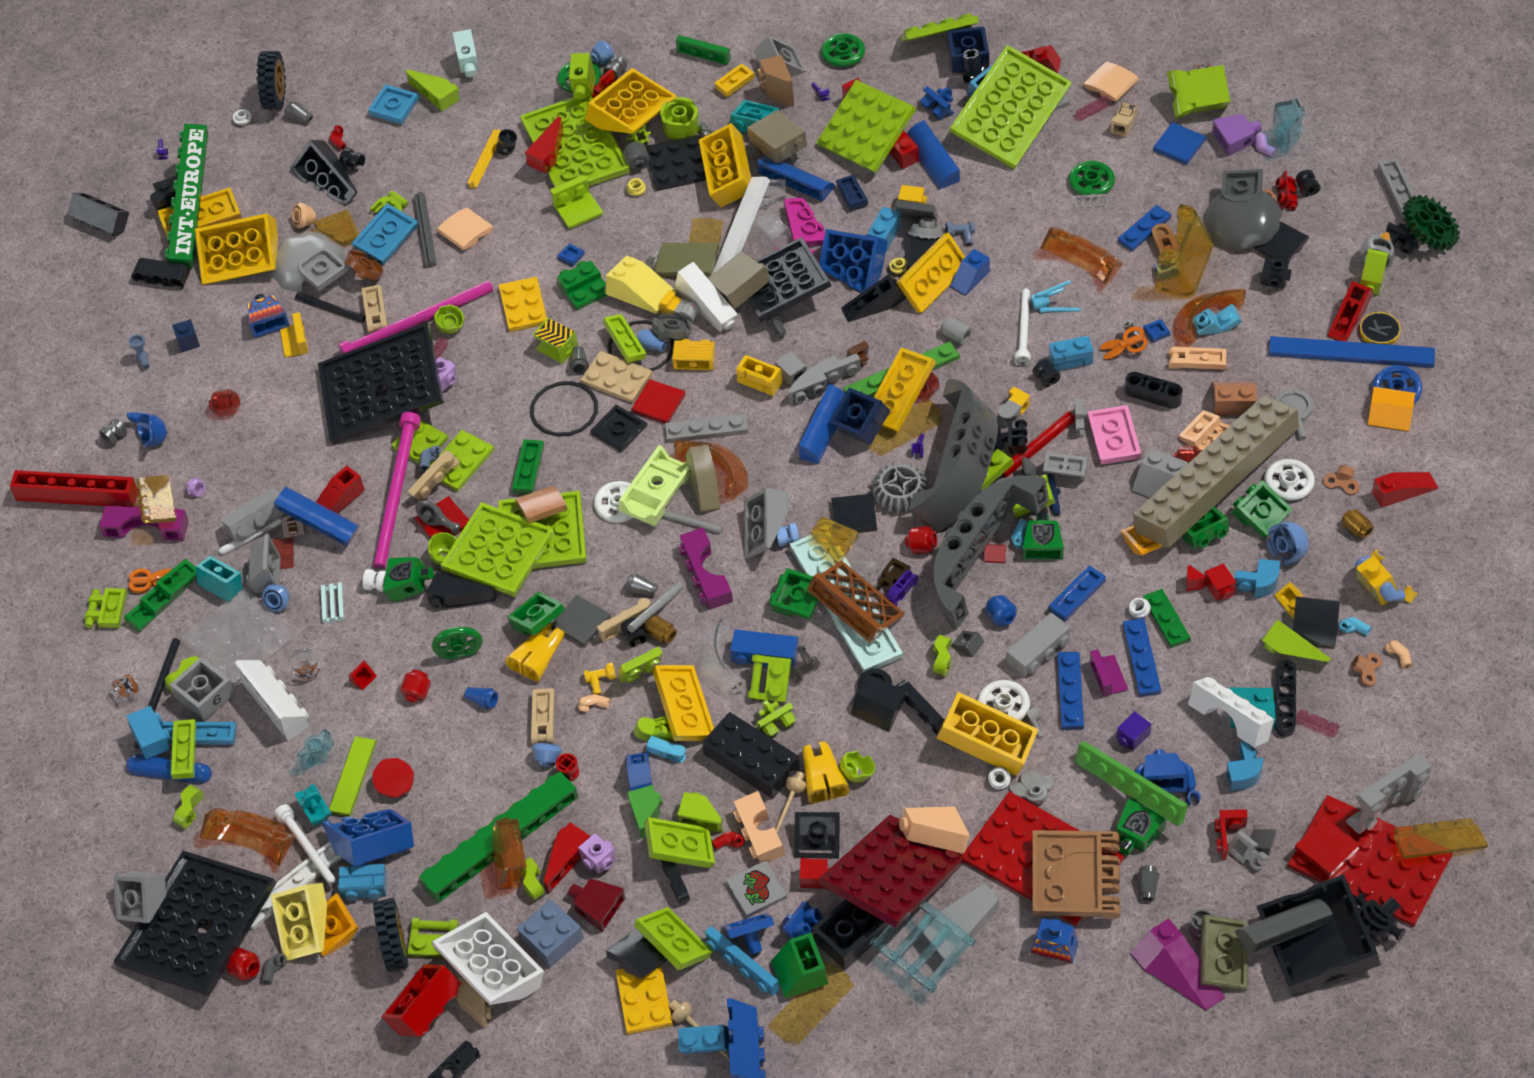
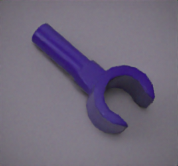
[811,82,830,101]
[156,139,169,159]
[911,434,925,457]

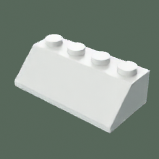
[234,660,310,740]

